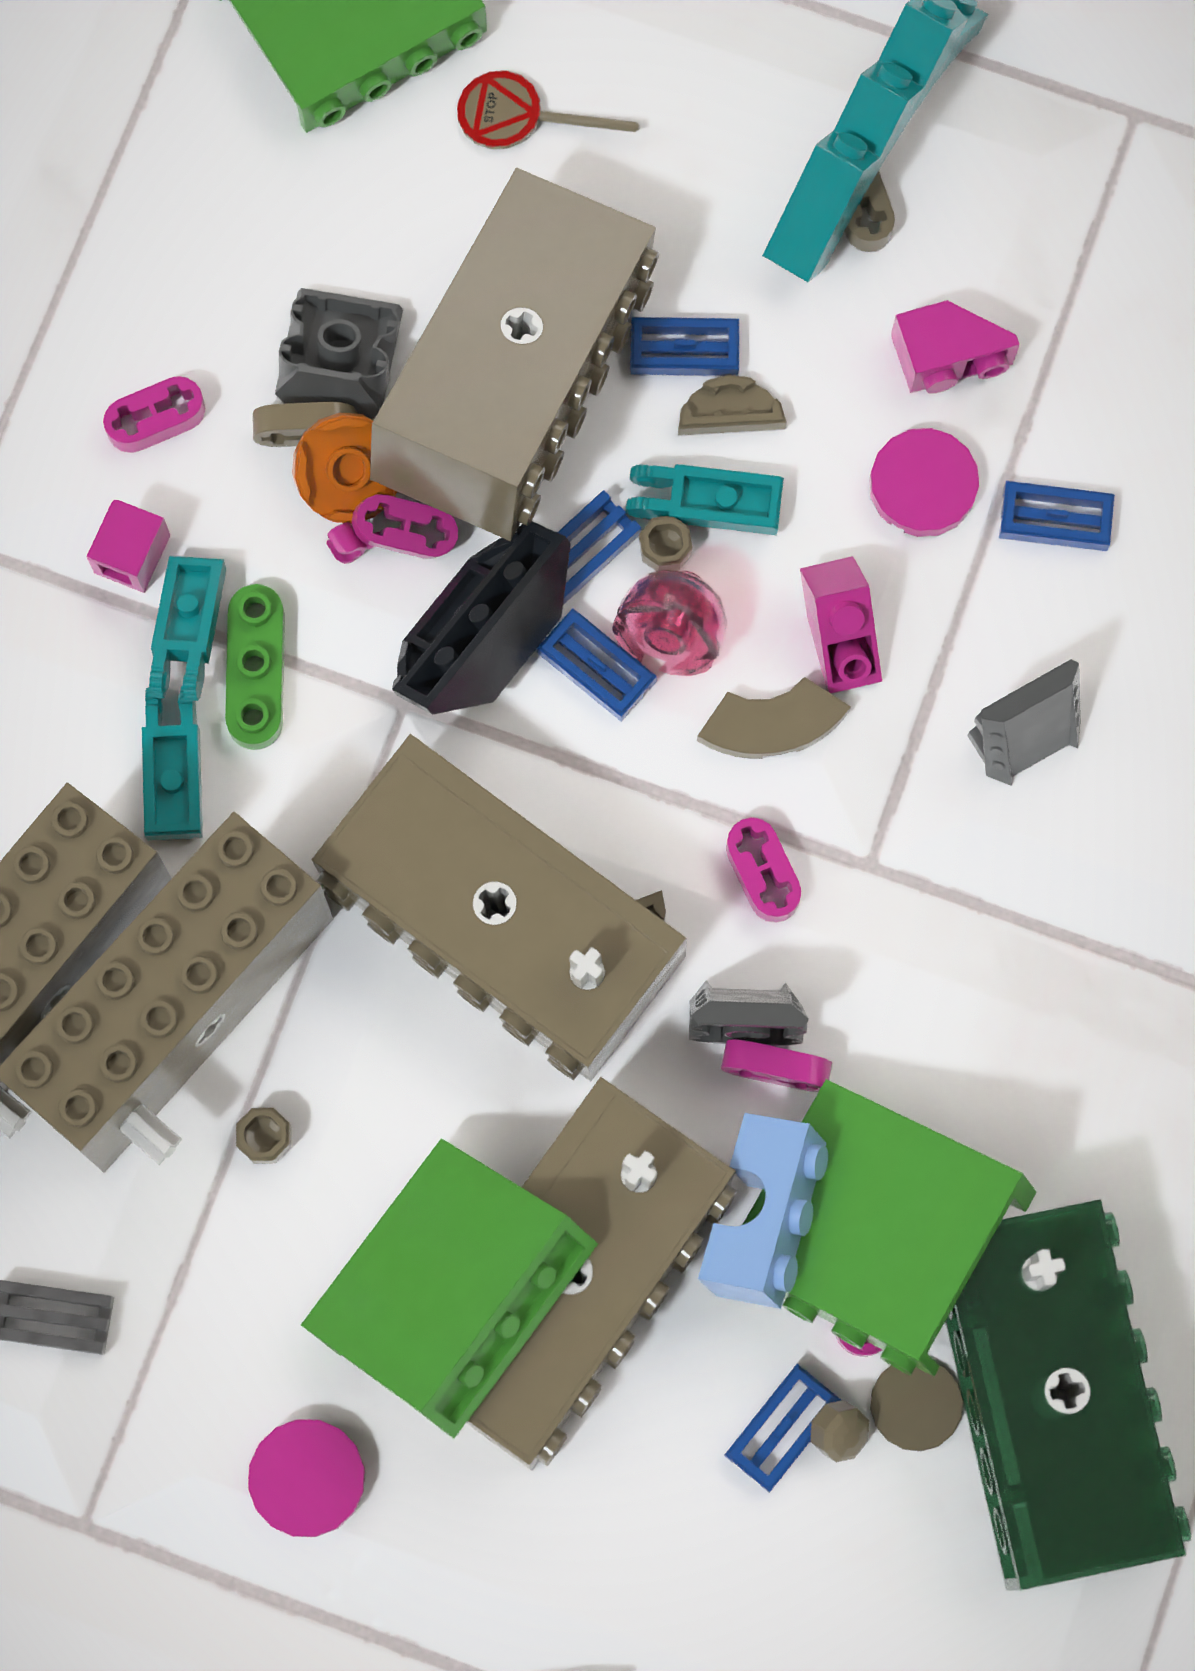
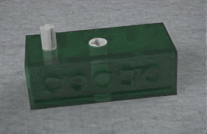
[945,1199,1191,1591]

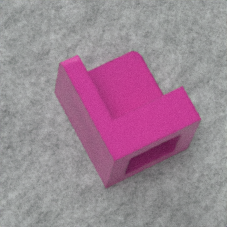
[86,499,170,593]

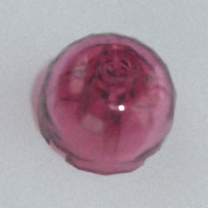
[612,570,727,676]

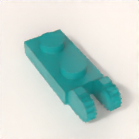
[625,464,784,536]
[149,556,227,701]
[142,686,203,841]

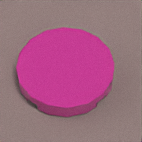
[869,428,979,537]
[248,1419,365,1537]

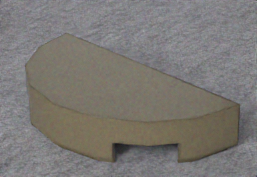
[678,375,787,436]

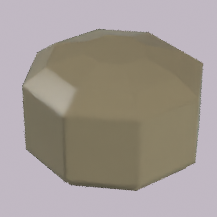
[639,516,693,573]
[236,1107,291,1164]
[811,1400,870,1463]

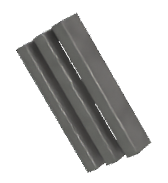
[0,1280,114,1355]

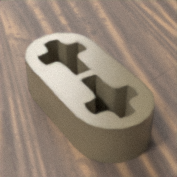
[844,171,895,252]
[252,402,356,447]

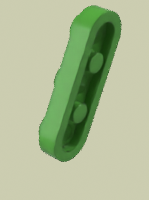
[225,584,285,750]

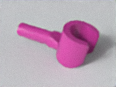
[326,522,400,564]

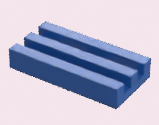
[630,317,739,376]
[998,481,1115,551]
[557,490,642,605]
[537,608,657,722]
[723,1363,842,1493]

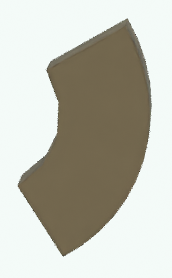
[696,677,851,759]

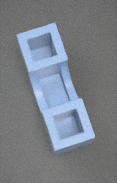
[698,1113,828,1309]

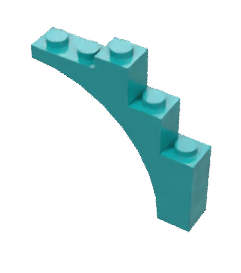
[762,0,989,283]

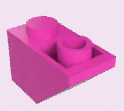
[891,300,1020,394]
[800,556,883,694]

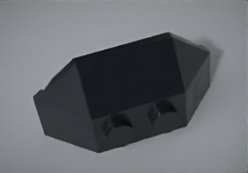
[392,521,571,715]

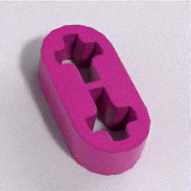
[103,376,206,453]
[352,494,458,559]
[726,817,802,923]
[721,1039,833,1092]

